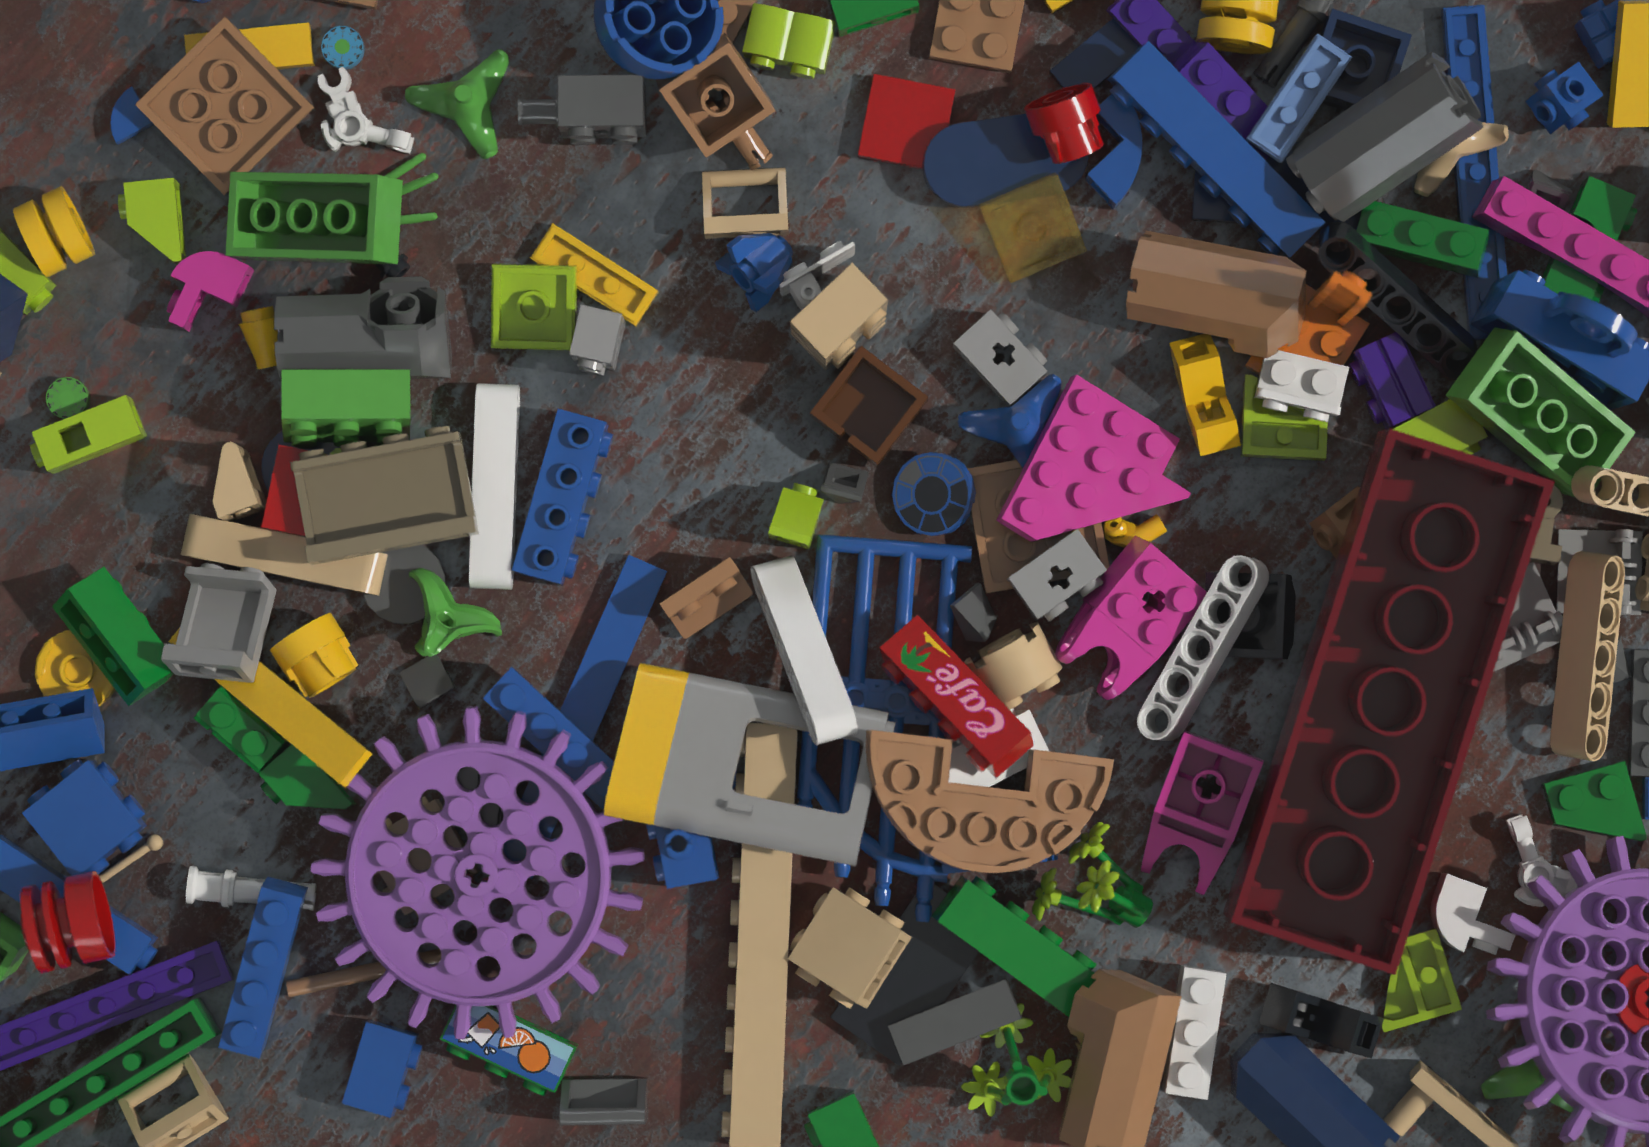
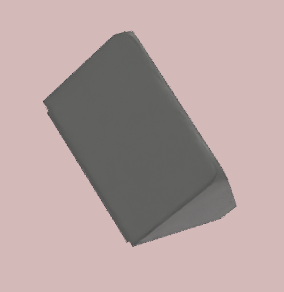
[400,654,457,709]

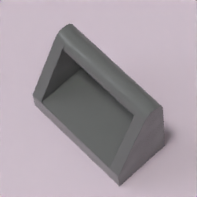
[559,1078,648,1126]

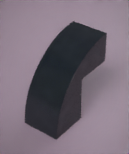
[1259,983,1384,1059]

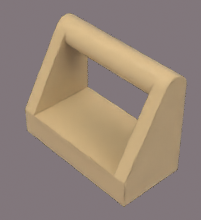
[702,168,789,239]
[212,442,267,522]
[117,1054,229,1147]

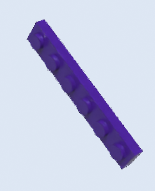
[0,940,234,1071]

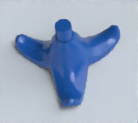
[958,374,1062,468]

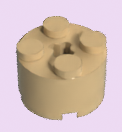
[964,622,1062,710]

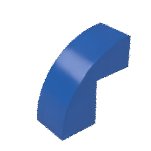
[1085,94,1142,210]

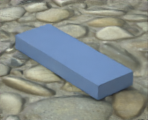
[1246,33,1352,163]

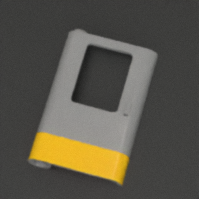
[604,663,896,866]

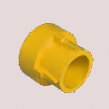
[270,612,358,698]

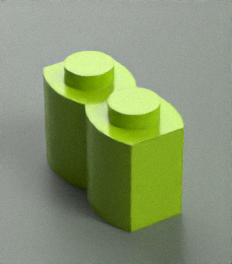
[742,3,836,79]

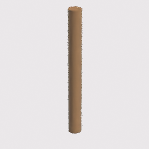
[286,948,441,998]

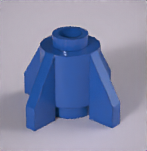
[715,233,793,312]

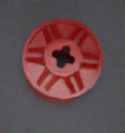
[20,871,116,974]

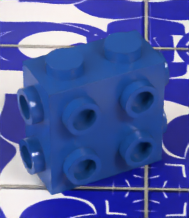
[22,759,147,876]

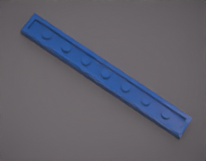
[1441,5,1507,340]
[503,555,667,880]

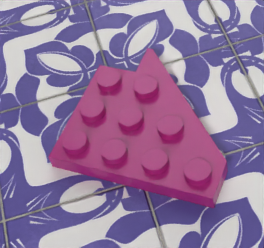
[996,374,1191,542]

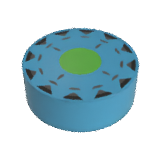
[321,26,365,70]

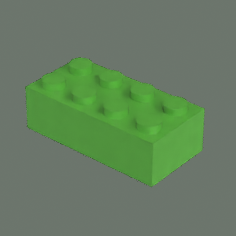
[225,172,403,264]
[1446,327,1636,497]

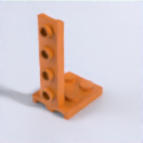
[1245,271,1372,376]

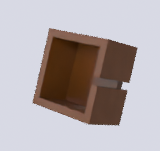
[810,346,928,467]

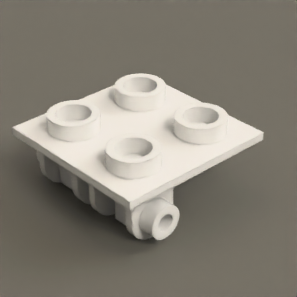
[779,241,855,310]

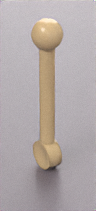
[99,834,163,883]

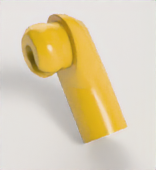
[1103,514,1167,548]

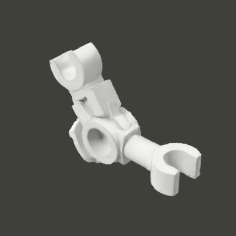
[318,67,415,154]
[1506,814,1577,907]

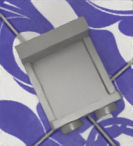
[161,563,277,683]

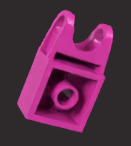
[1055,535,1207,700]
[1141,730,1264,895]

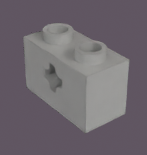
[569,305,626,376]
[953,309,1047,407]
[1007,529,1107,622]

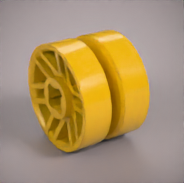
[1196,0,1279,54]
[13,186,95,277]

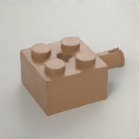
[656,33,776,170]

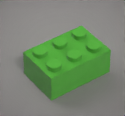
[281,369,410,448]

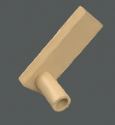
[1383,1060,1519,1147]

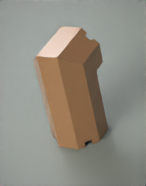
[1126,231,1306,358]
[1059,969,1182,1147]

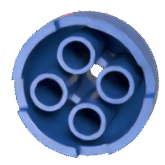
[593,0,724,80]

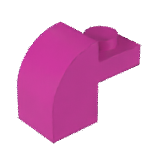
[167,251,254,332]

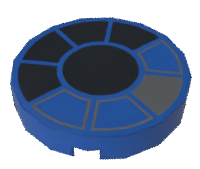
[892,452,976,536]

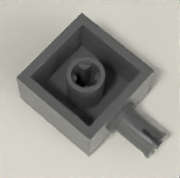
[517,75,646,145]

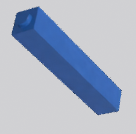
[0,833,158,974]

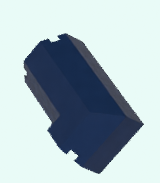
[1230,1032,1400,1147]

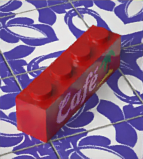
[879,614,1034,778]

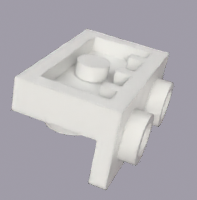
[1255,350,1349,422]

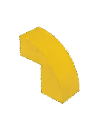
[1169,334,1241,456]

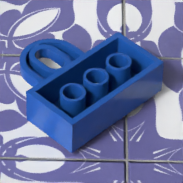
[1470,270,1649,410]

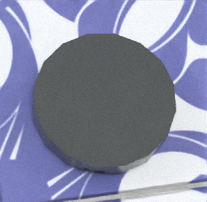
[363,545,446,624]

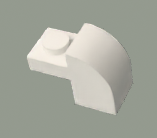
[1430,873,1515,955]

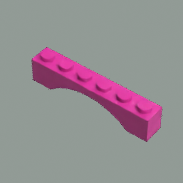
[1472,176,1649,319]

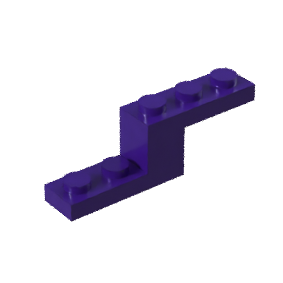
[1106,0,1270,161]

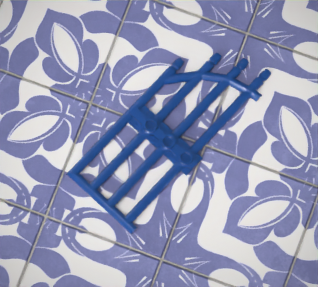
[796,534,972,922]

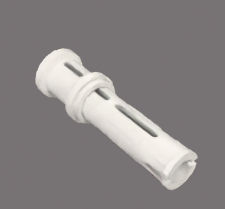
[186,866,317,911]

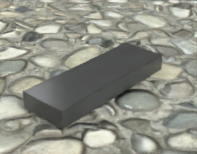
[888,979,1022,1066]

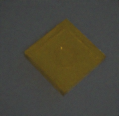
[978,172,1087,283]

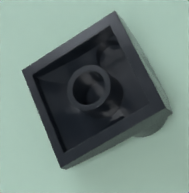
[1202,572,1296,660]

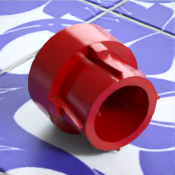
[1024,83,1104,164]

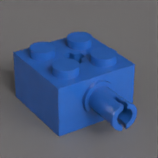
[646,824,719,889]

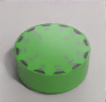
[46,377,90,419]

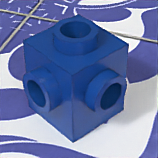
[1525,62,1603,134]

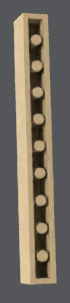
[722,723,798,1147]

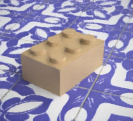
[790,263,888,370]

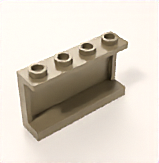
[290,426,479,565]

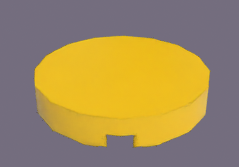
[35,630,115,707]

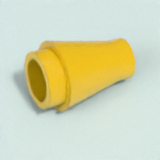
[239,306,278,369]

